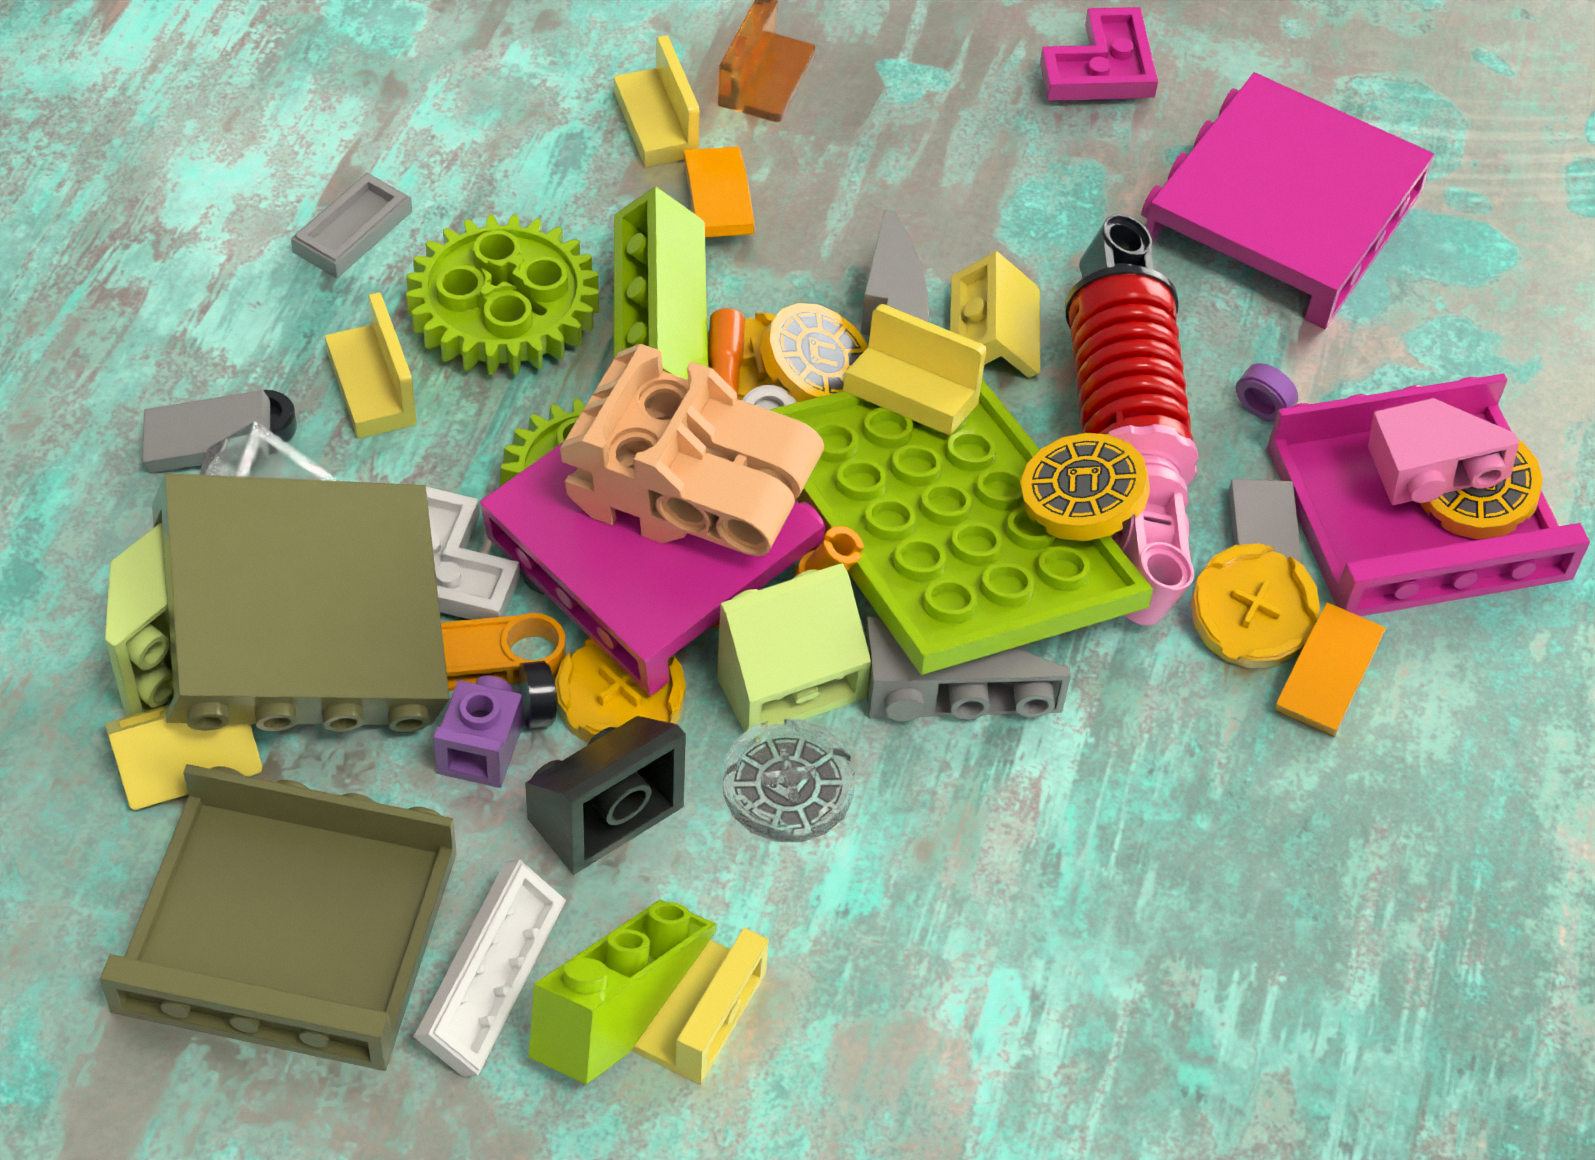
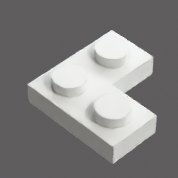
[426,487,520,620]

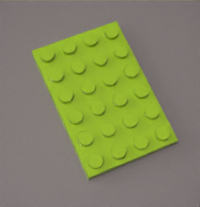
[769,379,1153,675]

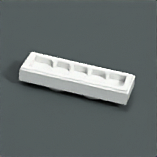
[413,859,566,1077]

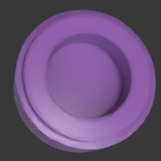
[1236,363,1298,422]

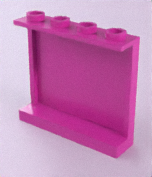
[1141,72,1435,329]
[1267,373,1590,616]
[480,442,826,696]

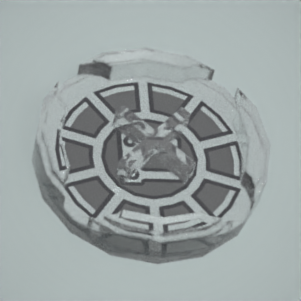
[723,719,855,842]

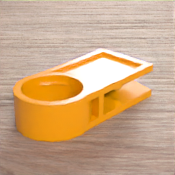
[441,613,566,691]

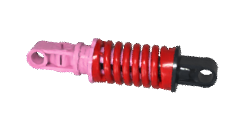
[1065,214,1199,625]

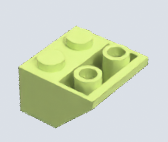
[105,522,174,717]
[717,563,871,739]

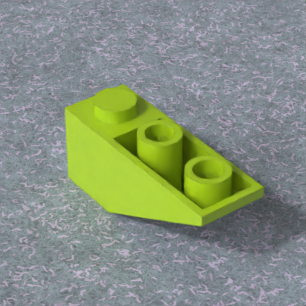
[528,899,717,1085]

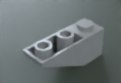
[865,617,1071,721]

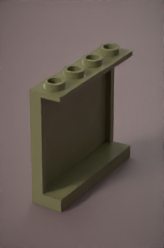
[152,473,449,732]
[100,764,457,1071]

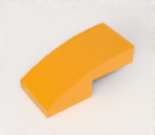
[684,146,754,237]
[1275,602,1386,737]

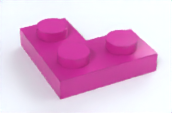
[1040,7,1158,101]

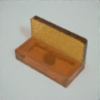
[718,0,815,122]

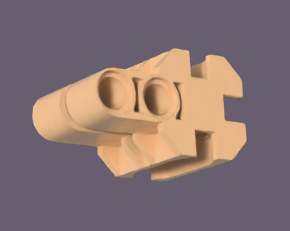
[560,344,824,556]

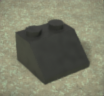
[525,716,686,875]

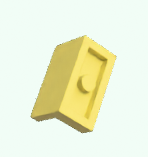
[614,35,700,168]
[950,251,1040,378]
[325,292,417,439]
[843,304,986,436]
[105,704,262,810]
[631,927,769,1085]

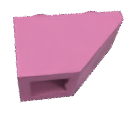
[1368,398,1519,506]

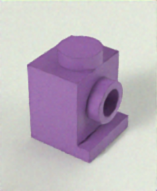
[433,676,524,788]

